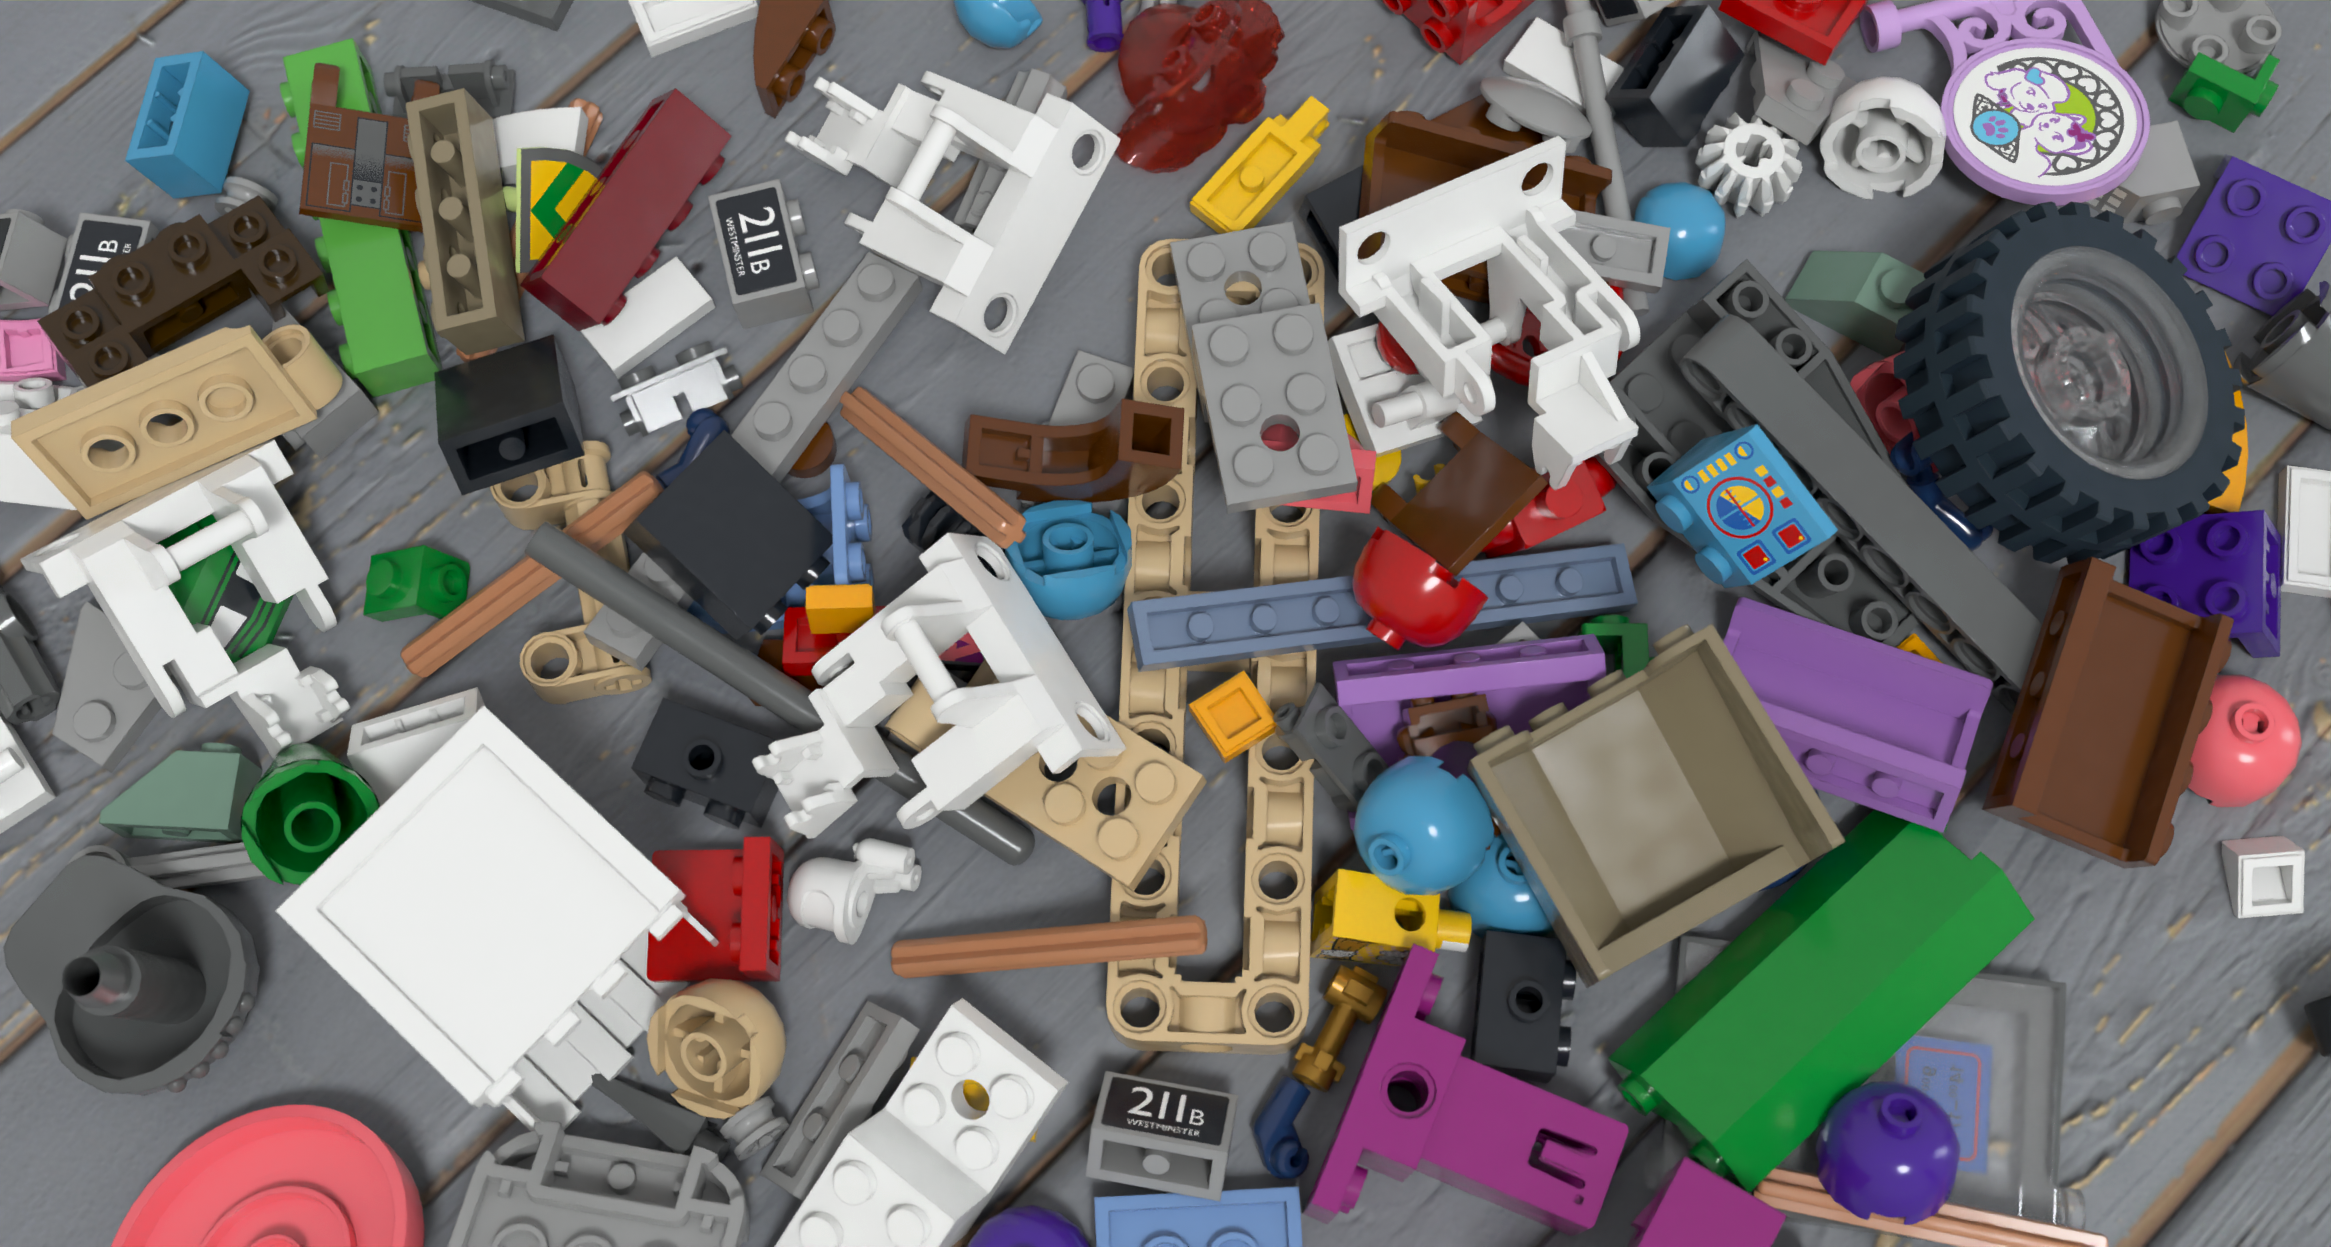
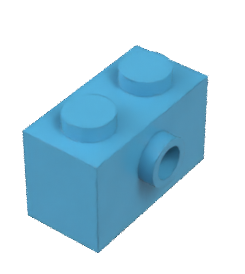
[125,51,250,199]

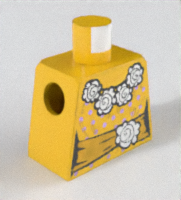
[1310,869,1472,966]

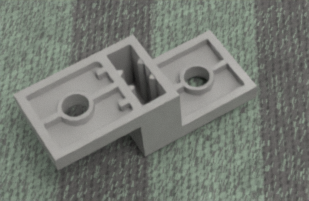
[1170,221,1358,514]

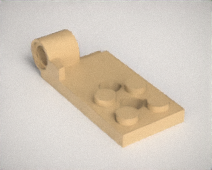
[11,324,342,520]
[885,659,1207,892]

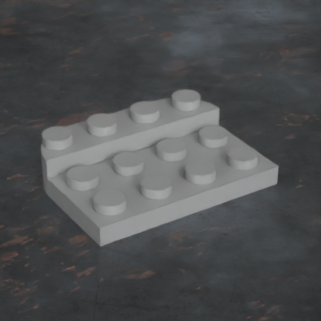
[448,1121,750,1247]

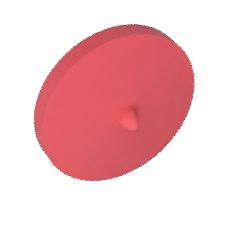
[111,1104,424,1247]

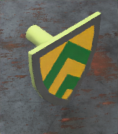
[503,147,603,273]

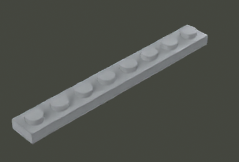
[584,252,923,671]

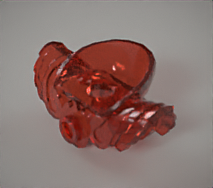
[1114,0,1285,174]

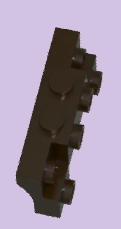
[37,195,329,388]

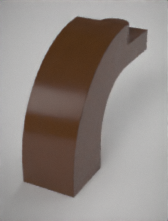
[962,399,1185,503]

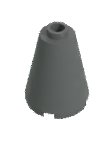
[2233,281,2331,430]

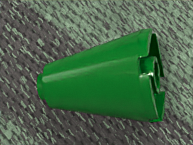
[241,743,380,885]

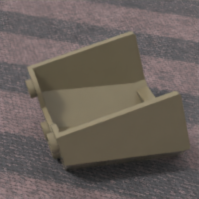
[1467,624,1845,989]

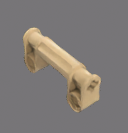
[490,440,652,704]

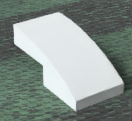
[493,107,588,184]

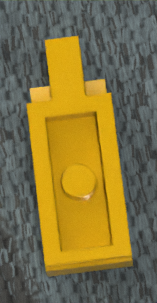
[1190,96,1330,234]

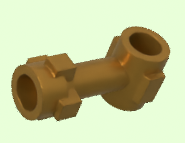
[1292,964,1388,1092]

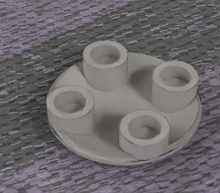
[2155,0,2282,74]
[1480,76,1593,153]

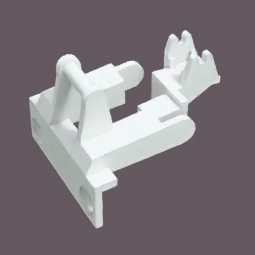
[784,71,1121,354]
[1339,136,1640,490]
[20,440,350,759]
[752,533,1127,839]

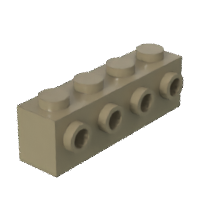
[405,88,525,355]

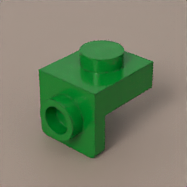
[2168,52,2280,133]
[363,545,470,622]
[1577,615,1655,678]

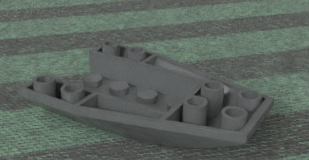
[1594,259,1921,647]

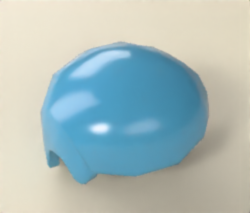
[954,0,1043,49]
[1633,181,1726,281]

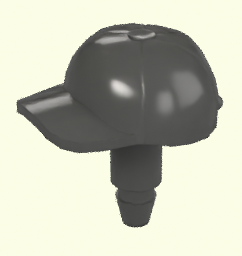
[3,855,260,1096]

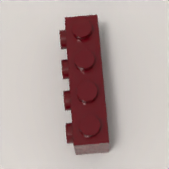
[520,88,731,331]

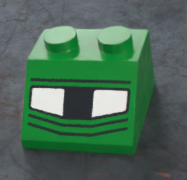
[156,514,294,664]

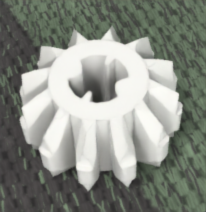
[1695,112,1802,219]

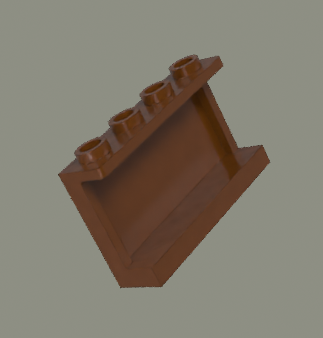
[1357,111,1612,305]
[1982,557,2234,869]

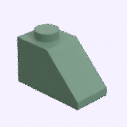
[1785,251,1926,357]
[99,743,262,843]

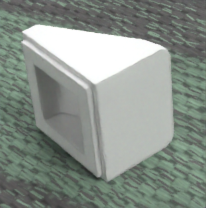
[2222,836,2305,918]

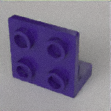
[2176,154,2331,316]
[2129,510,2281,658]

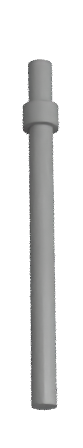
[1563,0,1650,317]

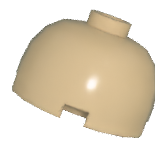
[647,978,787,1119]

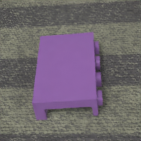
[1723,597,1993,833]
[1332,634,1606,831]

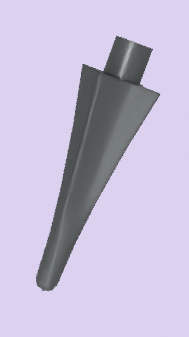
[591,1073,730,1163]

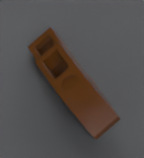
[753,0,836,118]

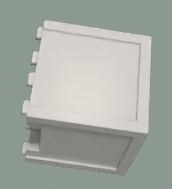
[276,706,719,1131]

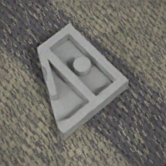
[1746,30,1857,146]
[52,601,179,773]

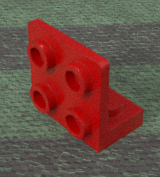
[647,837,784,983]

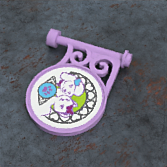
[1860,0,2150,206]

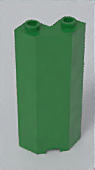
[1607,809,2035,1193]

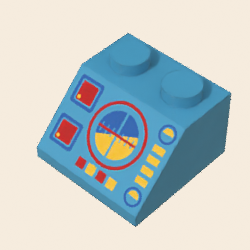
[1647,424,1838,588]

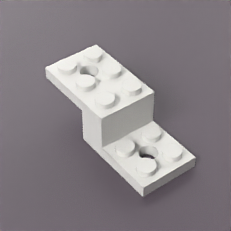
[775,998,1069,1247]

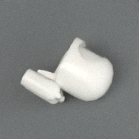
[787,838,922,945]

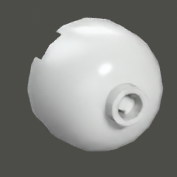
[1820,76,1946,199]

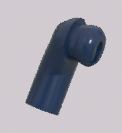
[1252,1075,1311,1179]

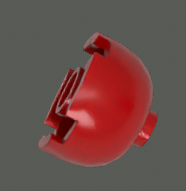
[1352,527,1489,651]

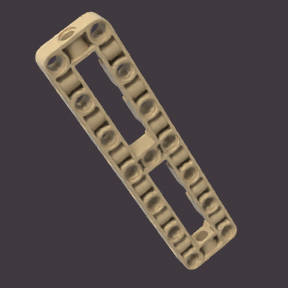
[1106,239,1325,1055]

